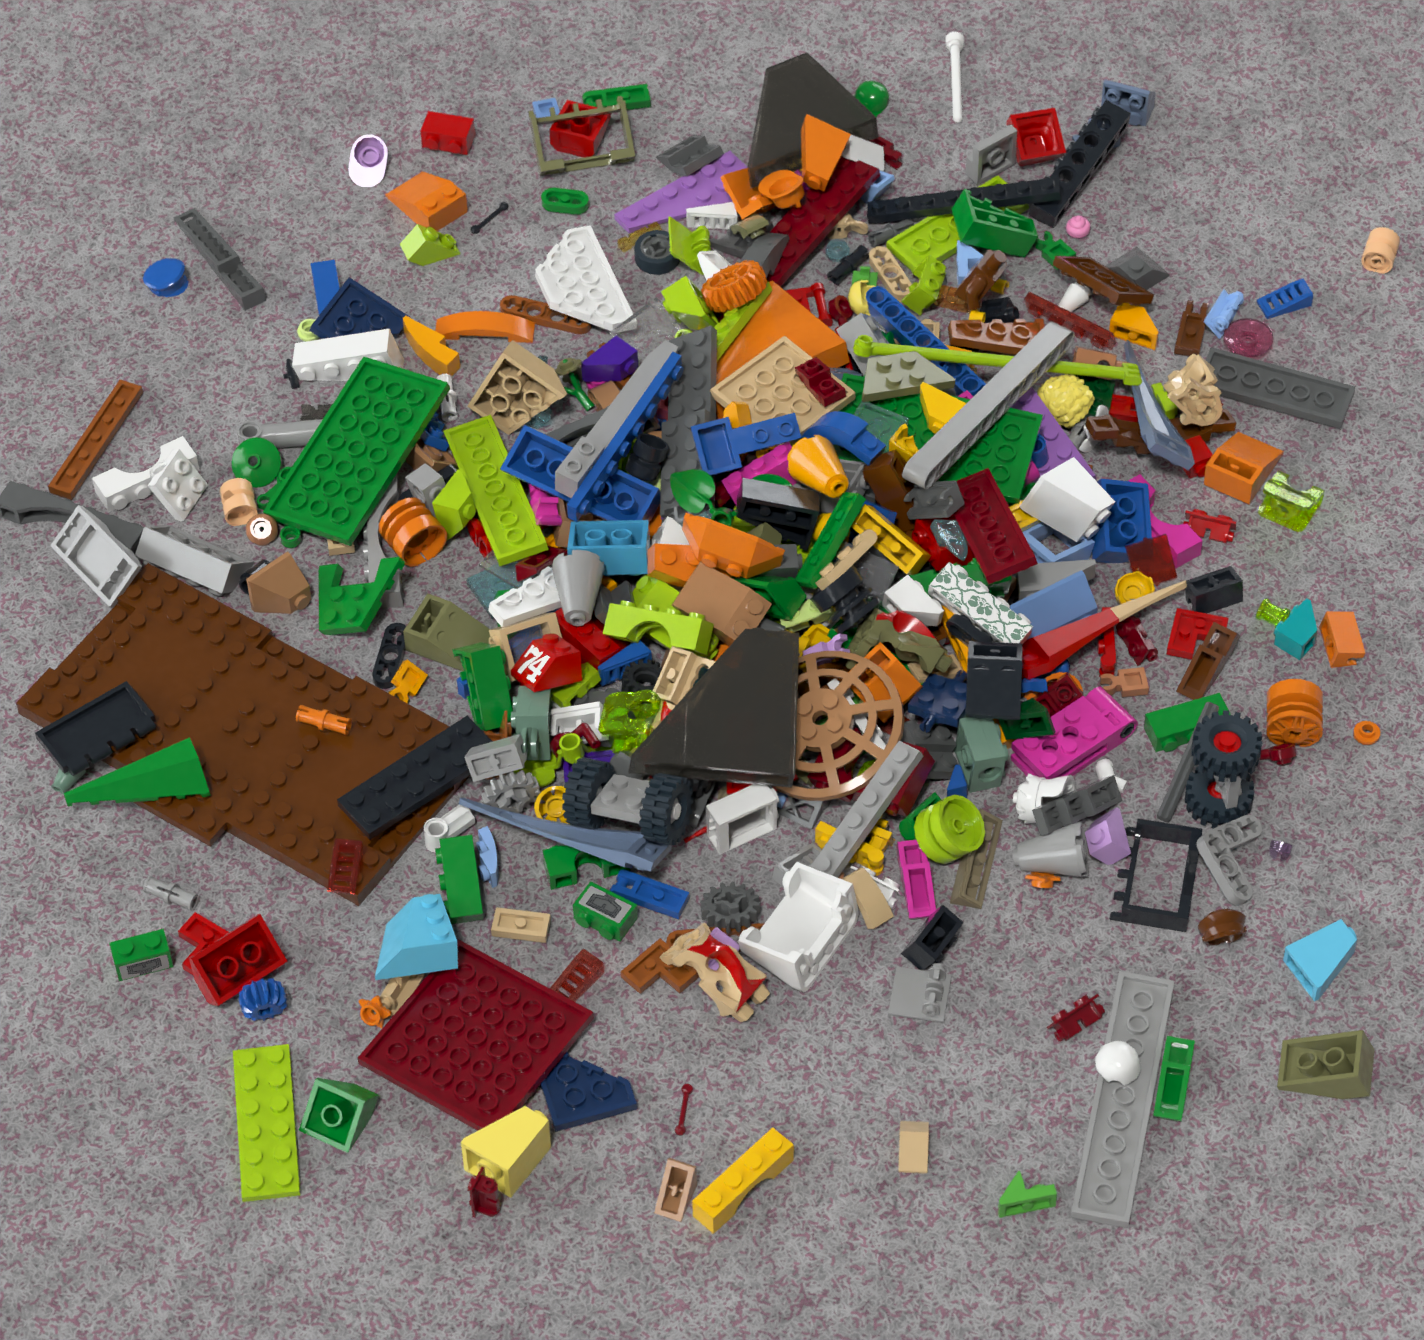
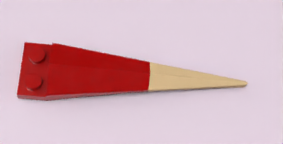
[1022,580,1187,680]

